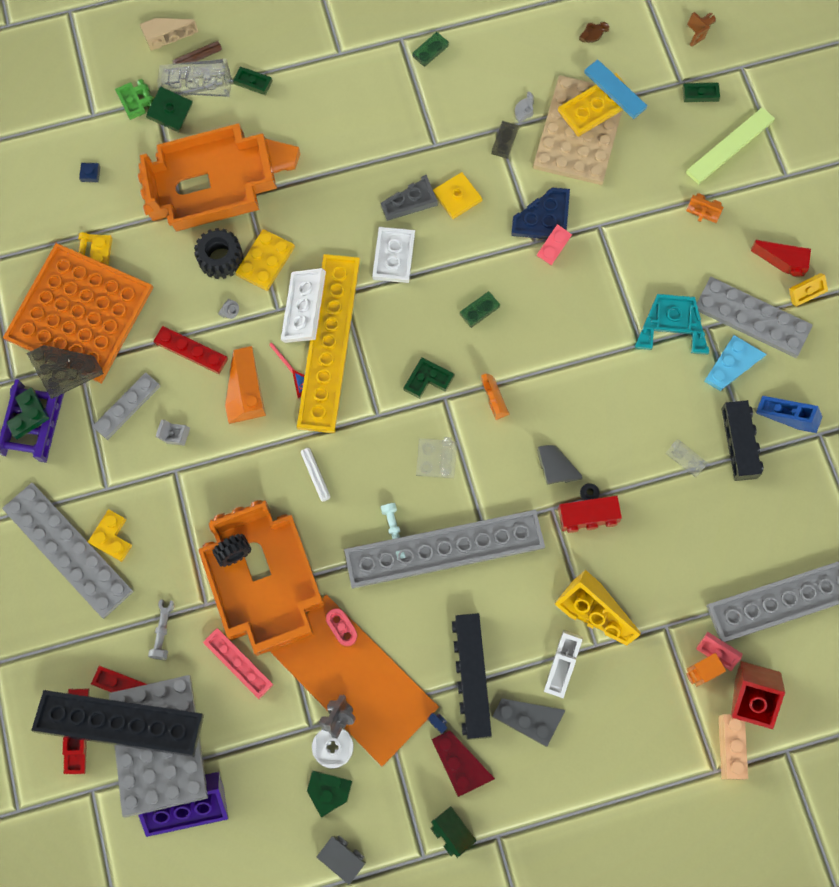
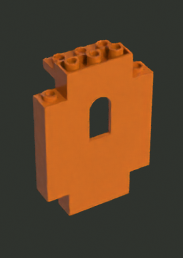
[138,123,277,232]
[198,500,324,656]

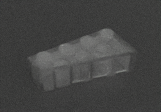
[157,59,232,97]

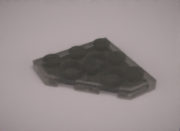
[26,345,104,399]

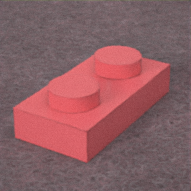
[536,224,572,265]
[696,631,743,671]

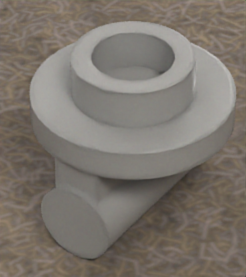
[218,299,239,319]

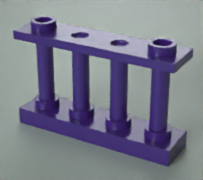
[0,379,65,463]

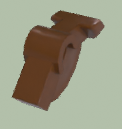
[579,22,609,43]

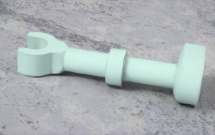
[380,503,405,559]

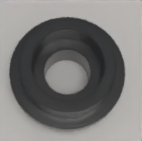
[580,483,600,500]

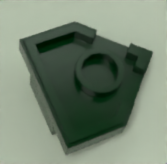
[307,770,353,818]

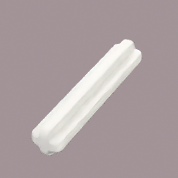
[301,448,330,502]

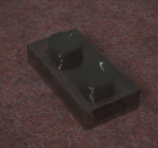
[491,121,519,159]

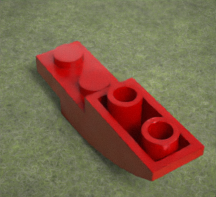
[62,689,90,774]

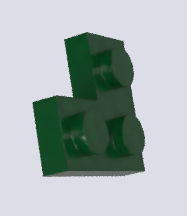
[403,357,455,399]
[6,387,50,440]

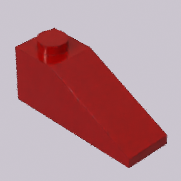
[751,240,811,277]

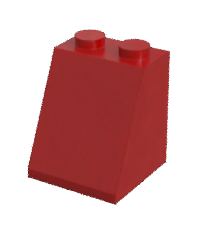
[731,661,785,730]

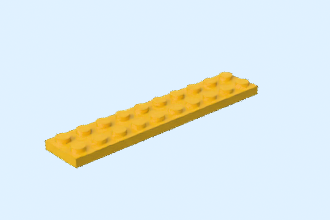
[297,254,360,433]

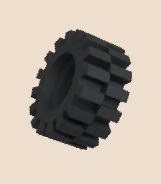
[212,534,252,567]

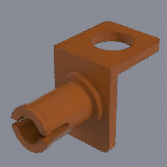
[687,12,716,47]

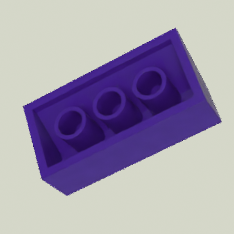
[138,772,228,837]

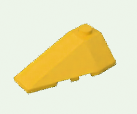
[555,570,641,646]

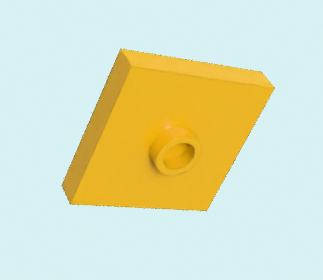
[433,172,482,219]

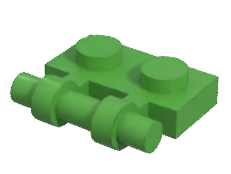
[115,79,154,120]

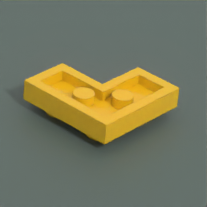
[87,509,132,562]

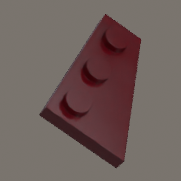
[431,731,495,797]

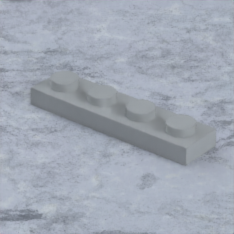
[92,373,161,440]

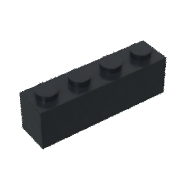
[721,400,764,481]

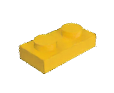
[789,273,828,307]

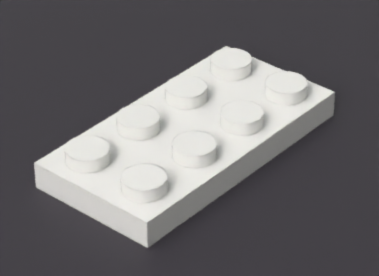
[281,268,326,343]

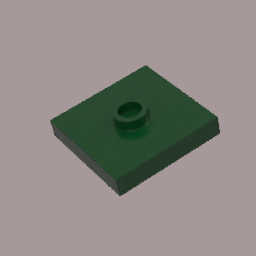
[146,86,193,133]

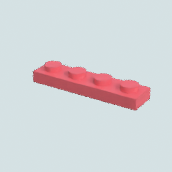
[203,628,274,699]

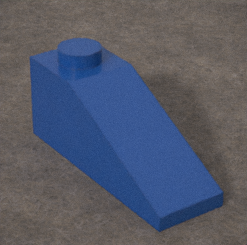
[756,396,823,433]

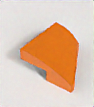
[266,139,301,173]
[481,374,510,420]

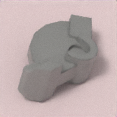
[515,92,534,124]

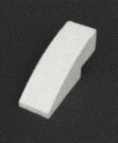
[544,630,583,698]

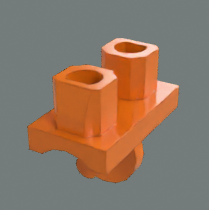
[686,193,724,223]

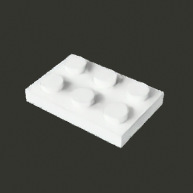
[372,227,415,283]

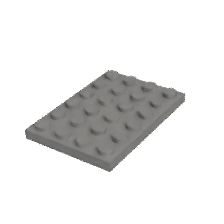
[109,675,208,818]

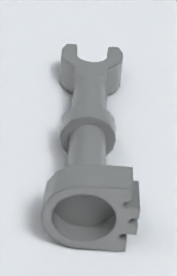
[148,599,175,660]

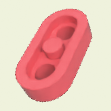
[326,609,357,646]

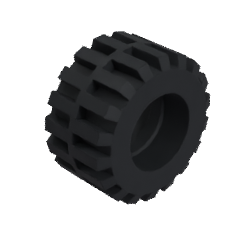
[194,228,243,279]

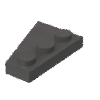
[493,698,566,747]

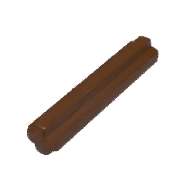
[173,41,222,69]

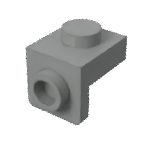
[156,420,190,446]

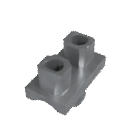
[319,695,355,738]

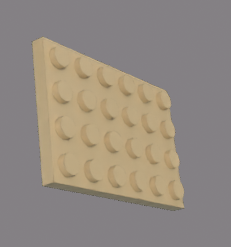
[533,75,622,185]

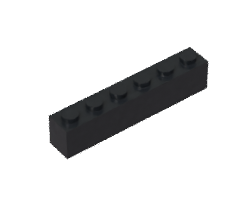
[452,613,492,740]

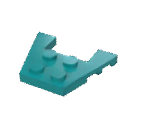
[635,294,709,355]

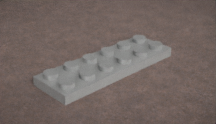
[697,277,813,358]

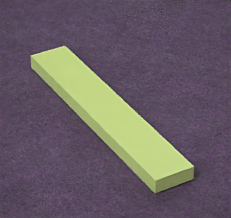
[686,107,775,185]

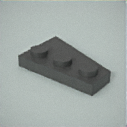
[381,174,438,221]

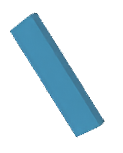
[584,59,648,119]

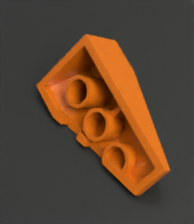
[225,346,266,424]

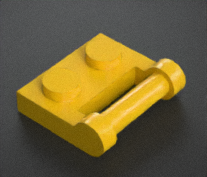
[78,232,113,265]

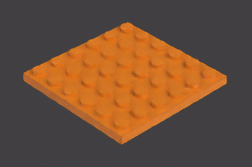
[3,243,154,384]

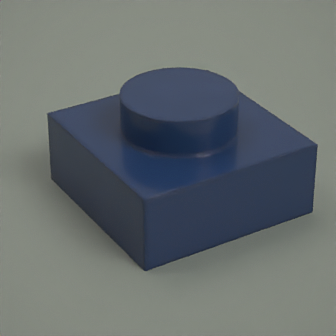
[79,163,100,182]
[427,713,448,734]

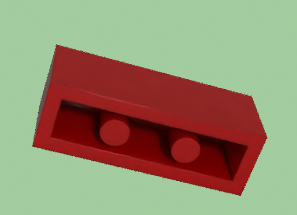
[558,496,622,533]

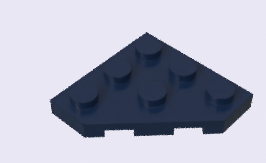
[511,187,570,239]

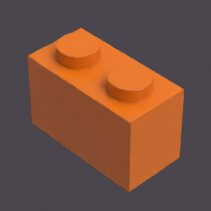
[686,653,726,687]

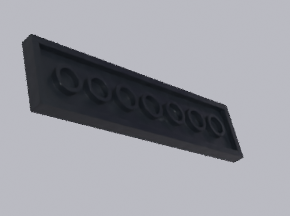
[31,690,204,757]

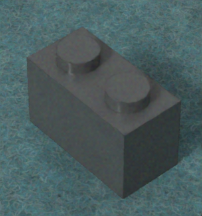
[316,835,366,885]

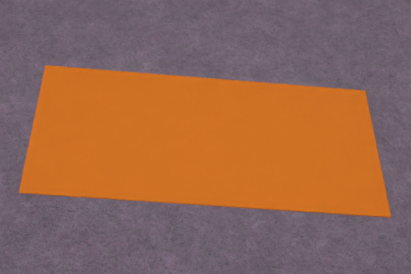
[270,594,439,767]

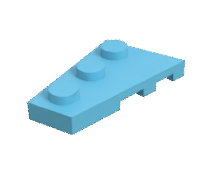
[704,335,767,391]

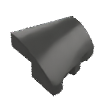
[537,445,582,485]

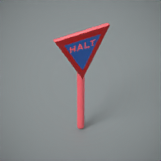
[269,343,305,398]

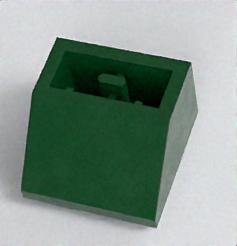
[430,806,477,858]

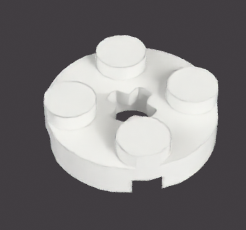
[312,729,354,768]

